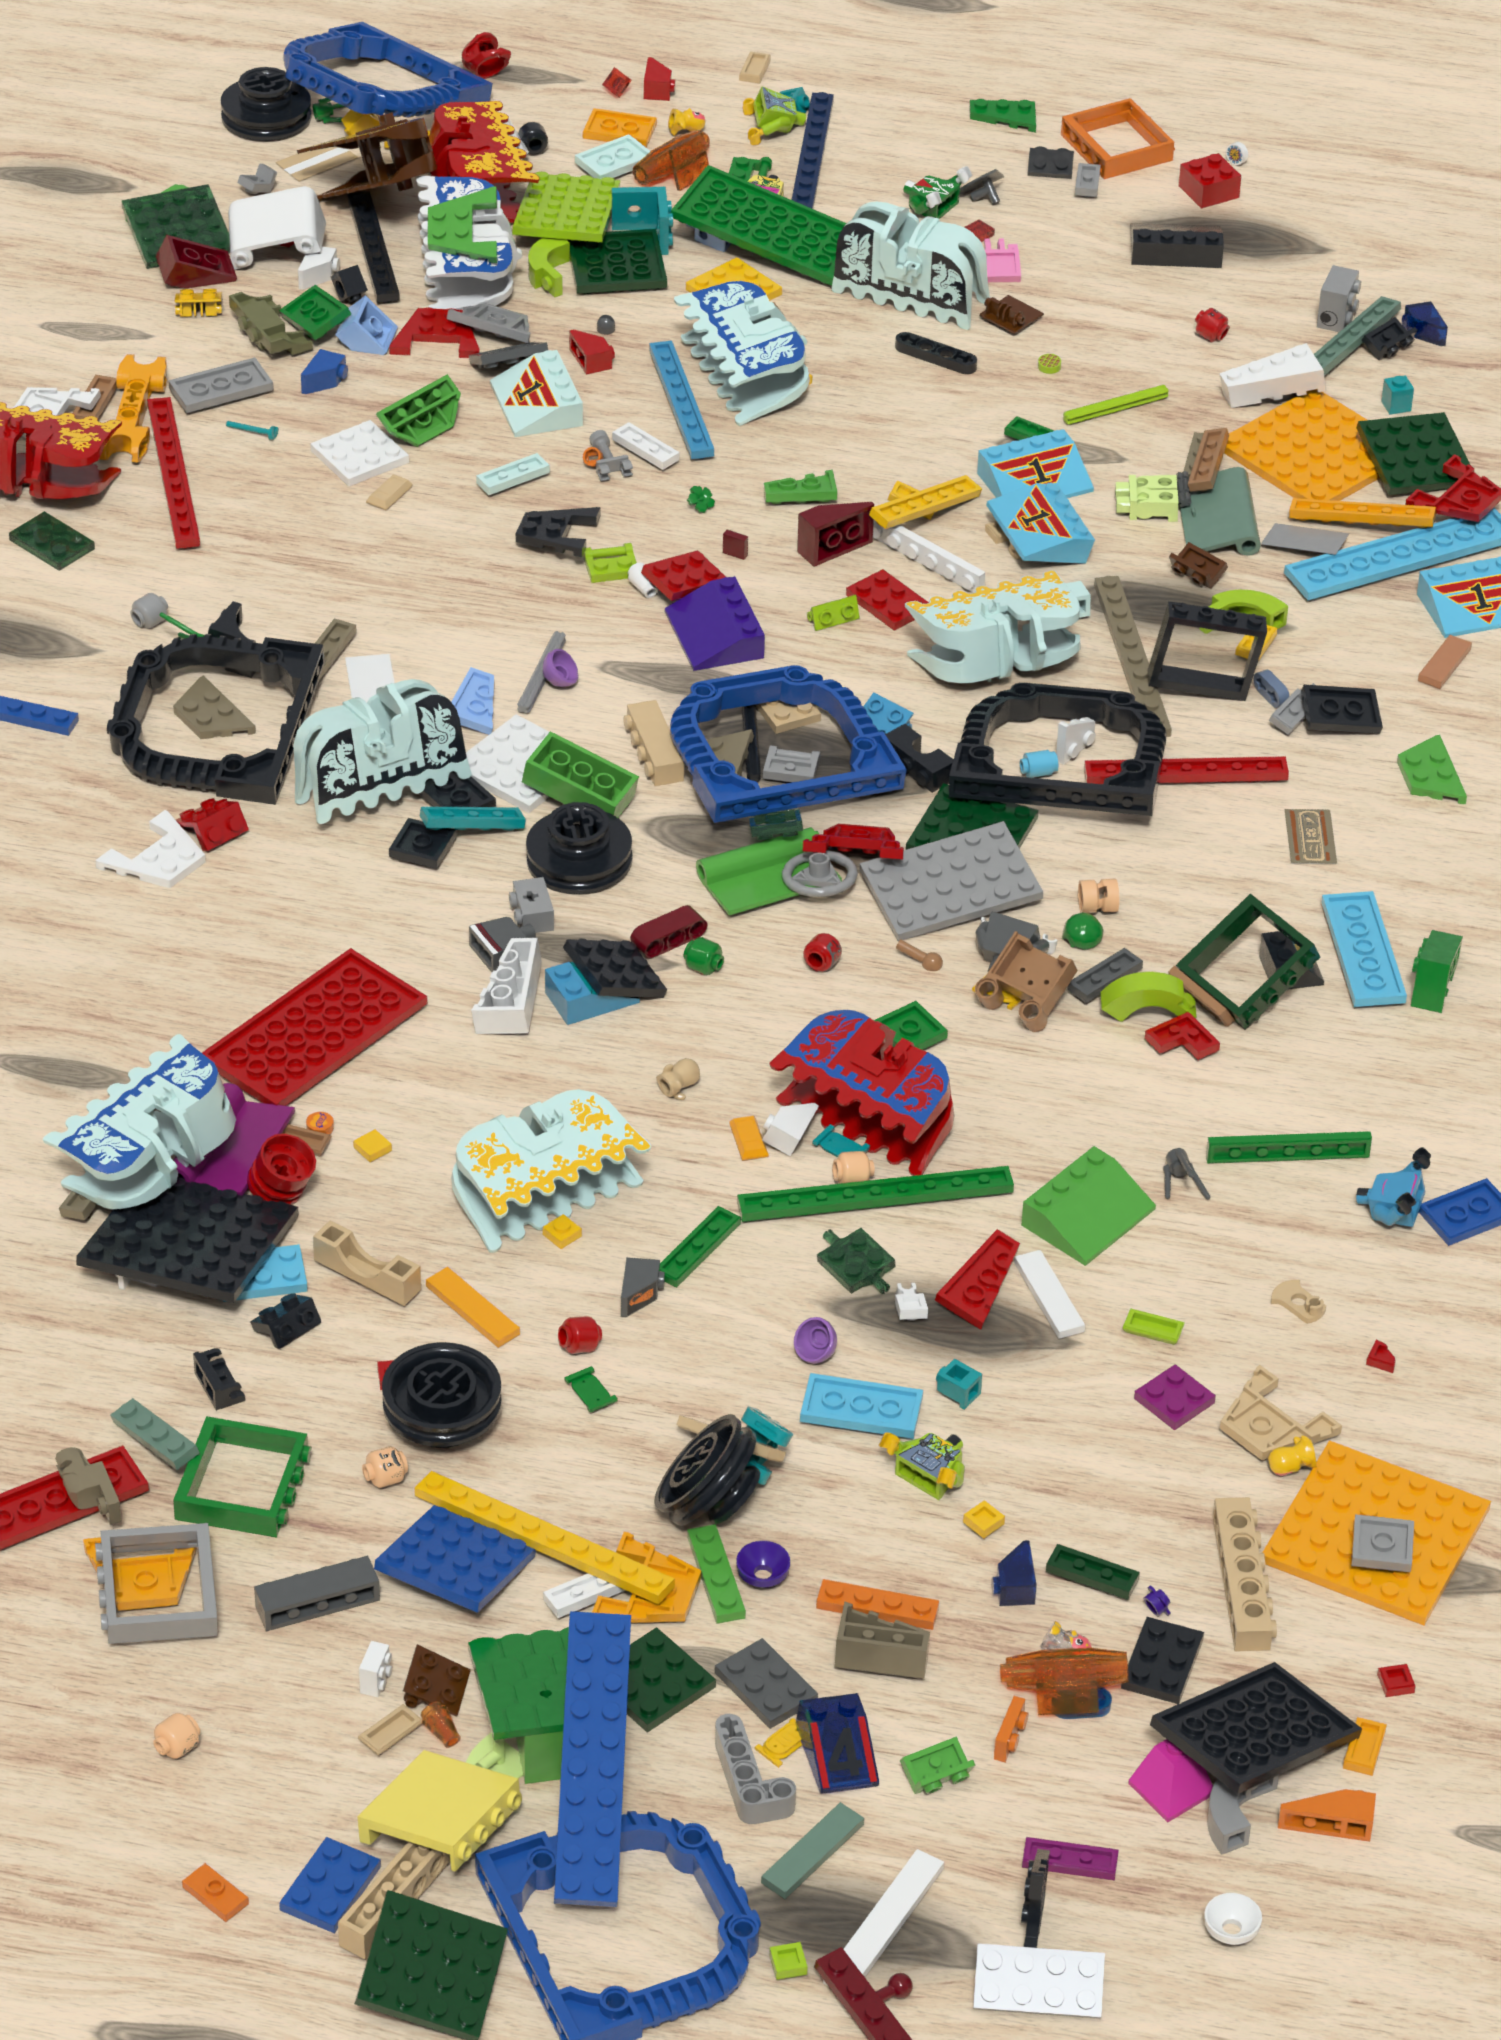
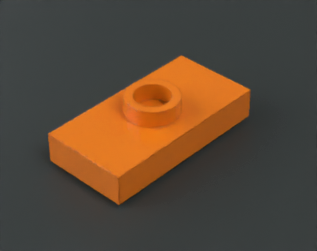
[182,1863,249,1922]

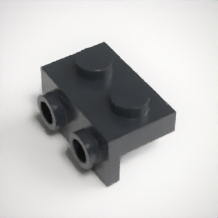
[1028,146,1074,179]
[1362,317,1418,360]
[250,1293,321,1349]

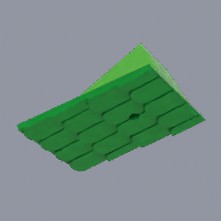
[468,1627,569,1784]

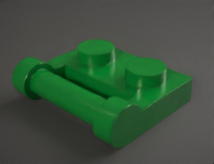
[729,157,772,181]

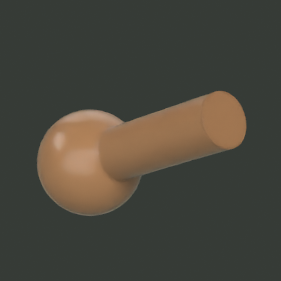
[896,939,943,971]

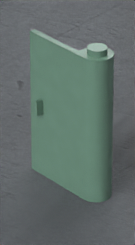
[1180,467,1261,556]

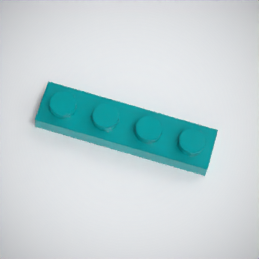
[419,807,526,831]

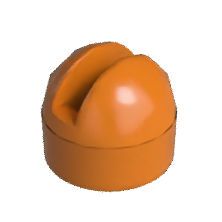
[583,447,603,467]

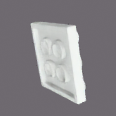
[310,420,409,486]

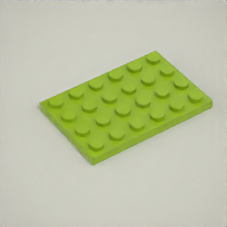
[512,171,620,242]

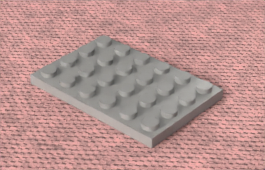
[860,821,1043,941]

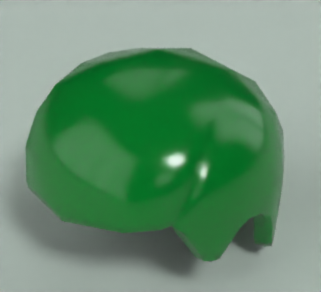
[1062,912,1104,950]

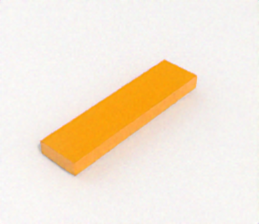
[426,1266,520,1348]

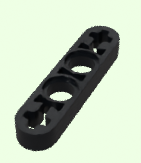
[895,332,977,374]

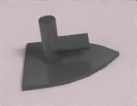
[959,169,1004,205]

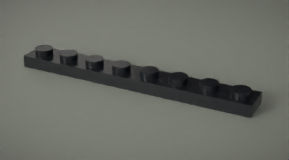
[348,191,400,303]

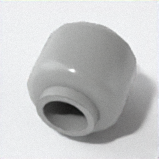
[130,593,168,629]

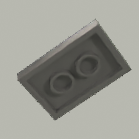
[469,341,548,368]
[715,1638,818,1729]

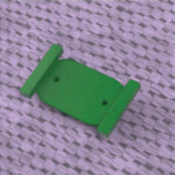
[564,1366,618,1413]

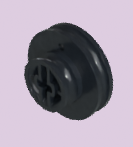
[221,67,311,141]
[526,802,633,894]
[382,1342,501,1448]
[654,1414,761,1526]

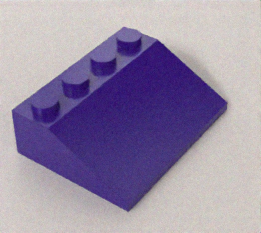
[665,576,765,671]

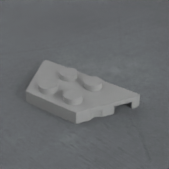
[447,303,531,343]

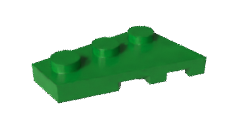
[969,99,1036,133]

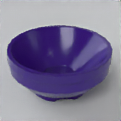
[736,1541,790,1588]

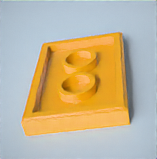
[583,108,657,148]

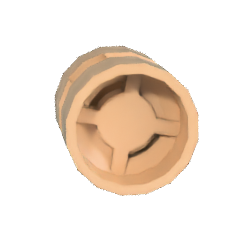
[1078,878,1119,913]

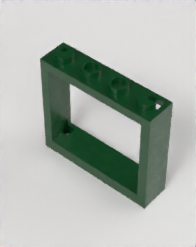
[1176,893,1321,1030]

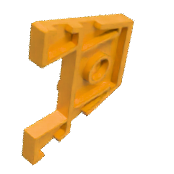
[592,1531,701,1623]
[83,1537,197,1611]

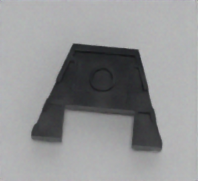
[515,507,601,557]
[1021,1849,1050,1948]

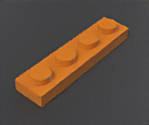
[816,1579,939,1630]

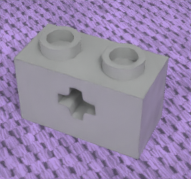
[509,877,554,933]

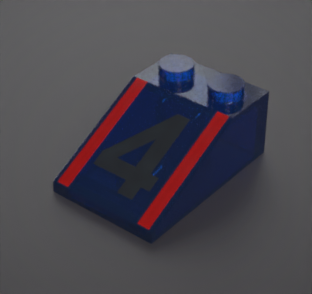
[795,1693,879,1794]

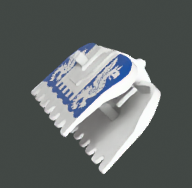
[416,176,523,310]

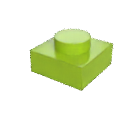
[769,1942,808,1980]

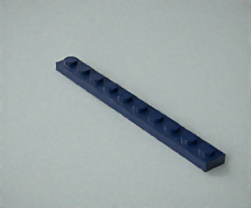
[791,92,834,209]

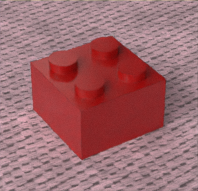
[1179,153,1242,209]

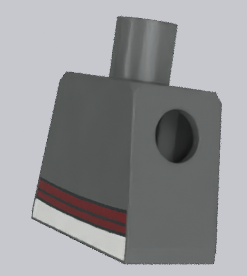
[469,917,536,972]

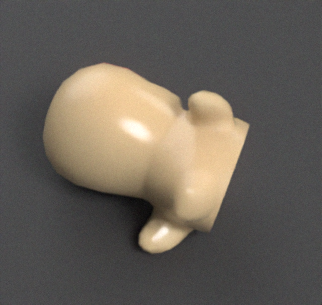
[656,1058,700,1100]

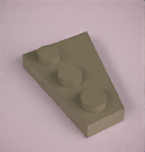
[707,729,754,776]

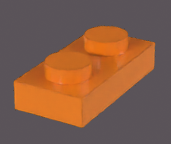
[994,1696,1029,1763]

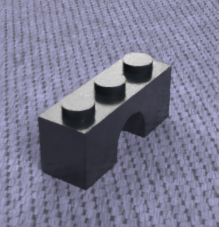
[885,724,953,793]

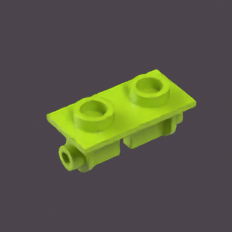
[807,595,860,631]

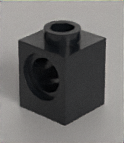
[331,265,368,303]

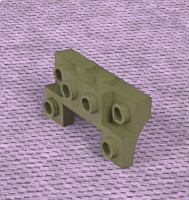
[229,292,313,355]

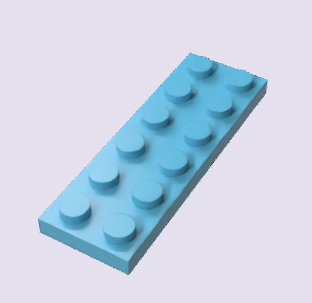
[1321,891,1407,1007]

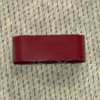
[630,905,708,958]

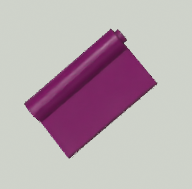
[173,1083,295,1196]

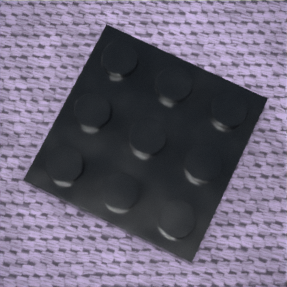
[563,939,667,998]

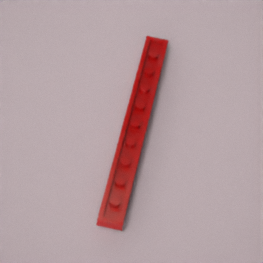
[147,397,200,549]

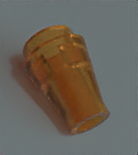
[421,1701,461,1748]

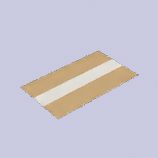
[275,139,358,182]

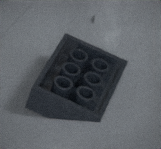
[1130,223,1224,268]

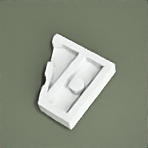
[1056,717,1096,765]

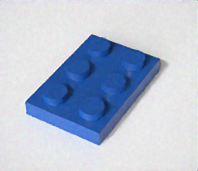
[279,1837,381,1934]

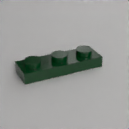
[1046,1544,1140,1600]

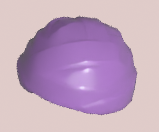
[542,649,578,687]
[794,1317,837,1364]

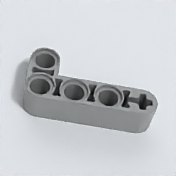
[715,1714,796,1824]

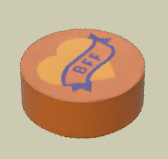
[306,1112,334,1135]

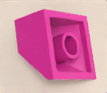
[1128,1739,1213,1823]

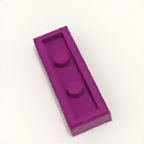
[1022,1837,1119,1881]

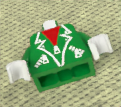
[903,166,972,219]

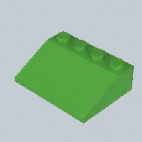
[1021,1146,1156,1266]

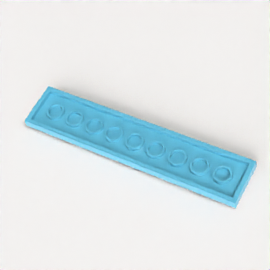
[1284,508,1501,600]

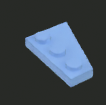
[451,667,494,735]

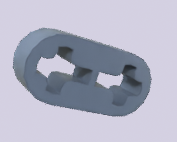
[1253,669,1290,708]

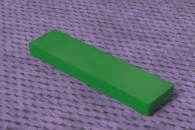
[660,1206,741,1288]

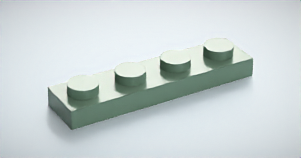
[110,1398,200,1470]

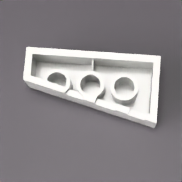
[471,938,542,1034]

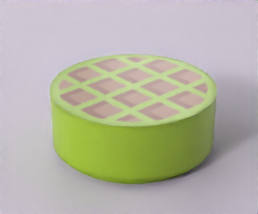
[1038,354,1061,374]

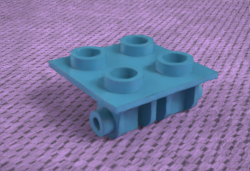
[864,692,914,734]

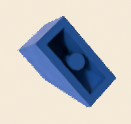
[301,349,348,394]

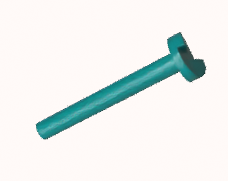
[226,421,279,440]

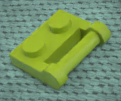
[583,543,637,583]

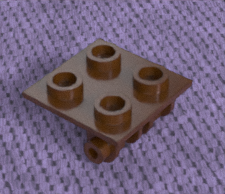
[979,295,1044,334]
[403,1644,471,1717]

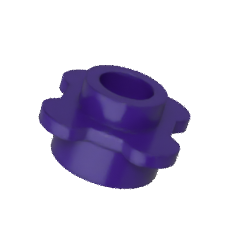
[1143,1585,1171,1616]

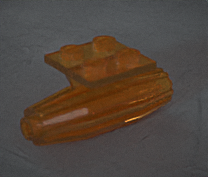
[632,130,710,191]
[1000,1648,1129,1715]

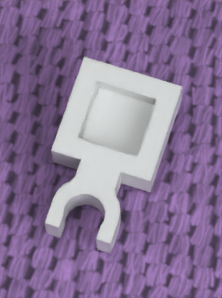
[895,1283,928,1321]

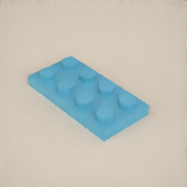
[800,1373,923,1439]

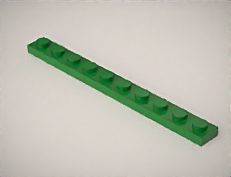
[737,1166,1014,1222]

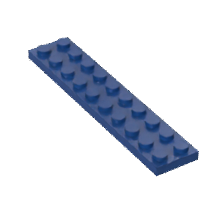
[554,1611,631,1907]

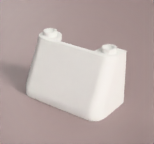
[228,186,326,270]

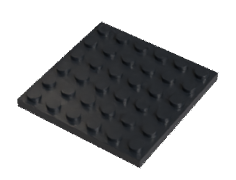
[76,1177,299,1303]

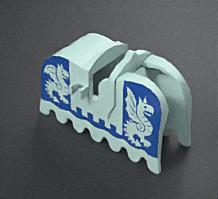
[674,281,810,426]
[43,1034,236,1209]

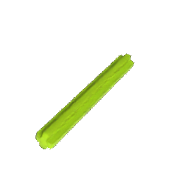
[1063,385,1169,425]

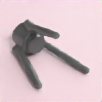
[1163,1148,1211,1200]

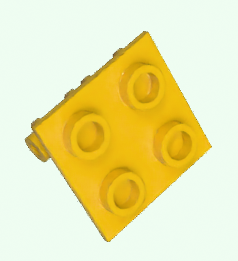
[175,289,222,317]

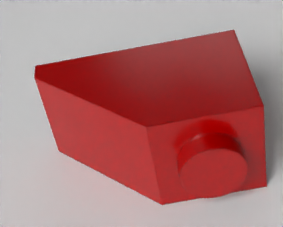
[644,57,676,101]
[569,329,615,375]

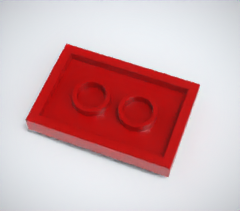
[641,550,726,601]
[846,569,929,631]

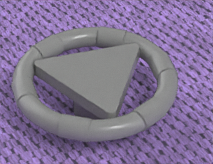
[782,851,858,897]

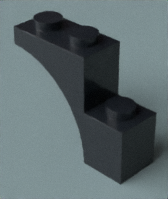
[208,601,256,678]

